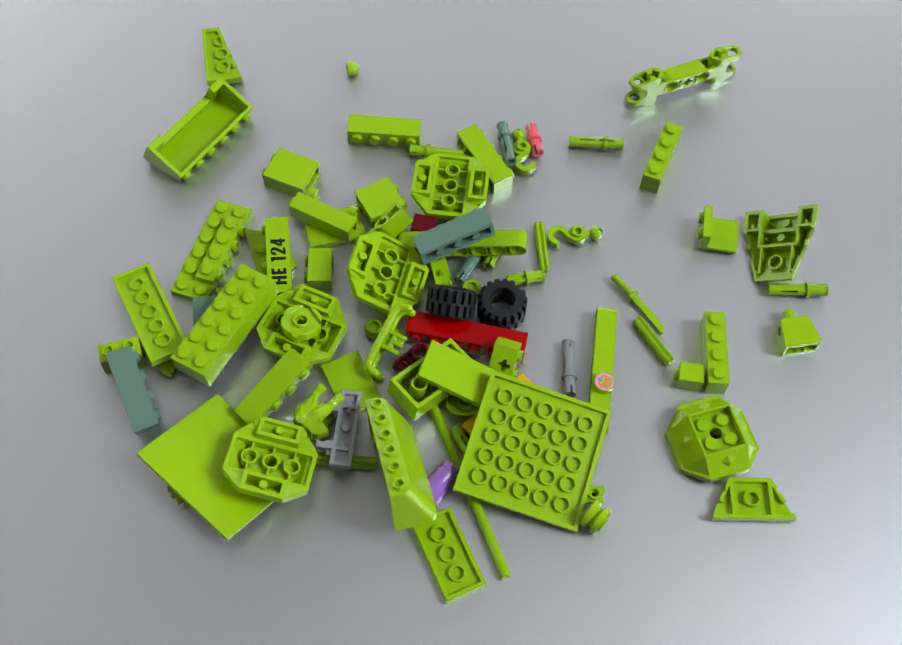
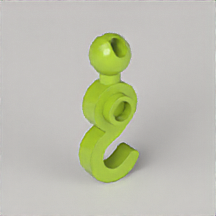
[512,129,536,175]
[547,225,603,248]

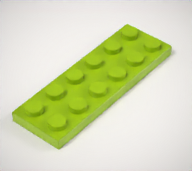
[112,263,185,367]

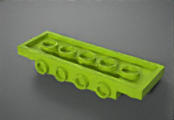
[170,200,253,301]

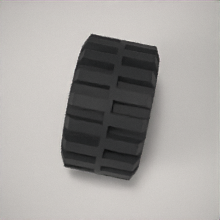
[477,278,527,330]
[425,284,478,319]

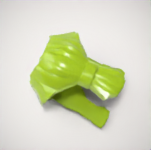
[293,383,345,441]

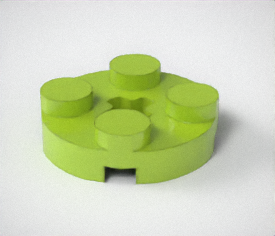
[281,305,322,343]

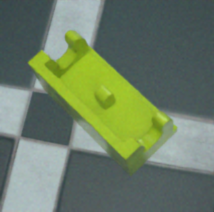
[428,256,453,286]

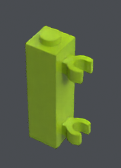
[288,187,359,243]

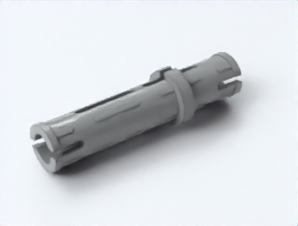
[561,339,577,397]

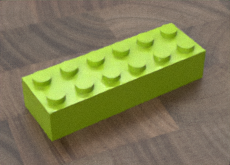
[170,264,279,387]

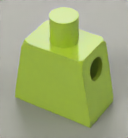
[776,309,823,357]

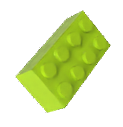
[387,338,470,421]

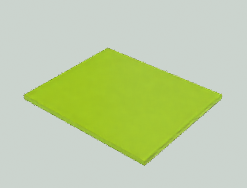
[136,394,274,541]

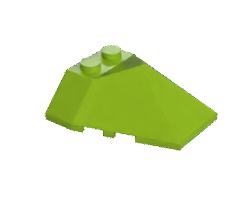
[744,204,819,283]

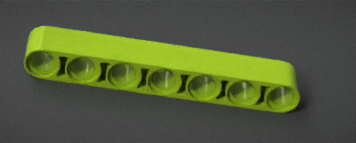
[397,229,528,256]
[588,307,617,434]

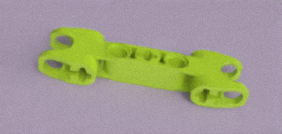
[625,45,742,106]

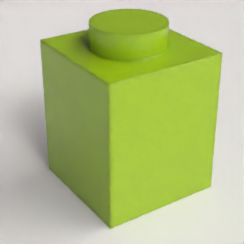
[673,361,705,392]

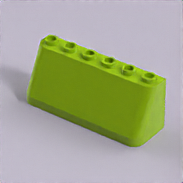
[143,77,253,182]
[365,397,437,531]

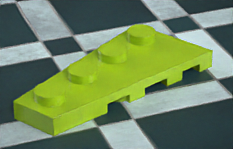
[202,28,243,86]

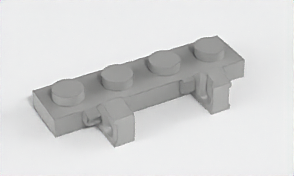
[315,389,362,470]

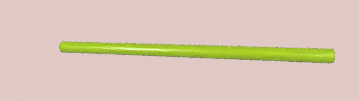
[429,404,512,580]

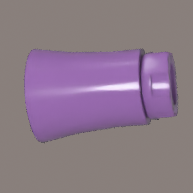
[427,461,459,508]

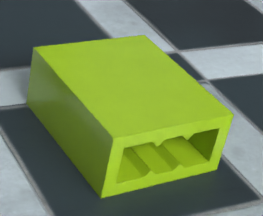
[262,148,321,197]

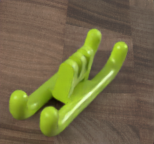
[365,303,416,381]

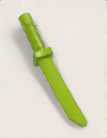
[610,273,664,335]

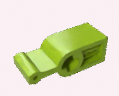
[366,202,413,238]

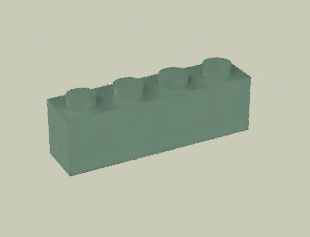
[412,206,495,265]
[105,346,162,434]

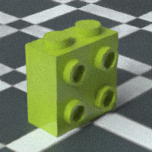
[355,177,407,229]

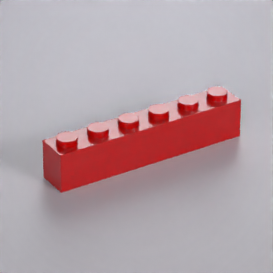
[405,311,528,363]

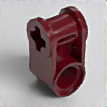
[392,343,428,372]

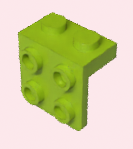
[697,205,739,254]

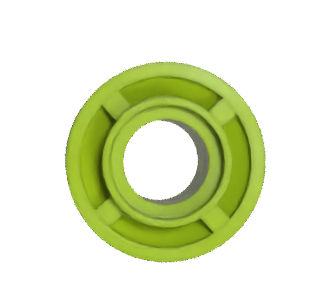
[580,500,612,535]

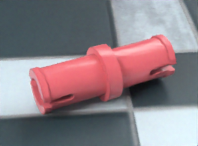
[525,123,544,157]

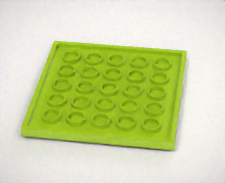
[452,370,612,533]

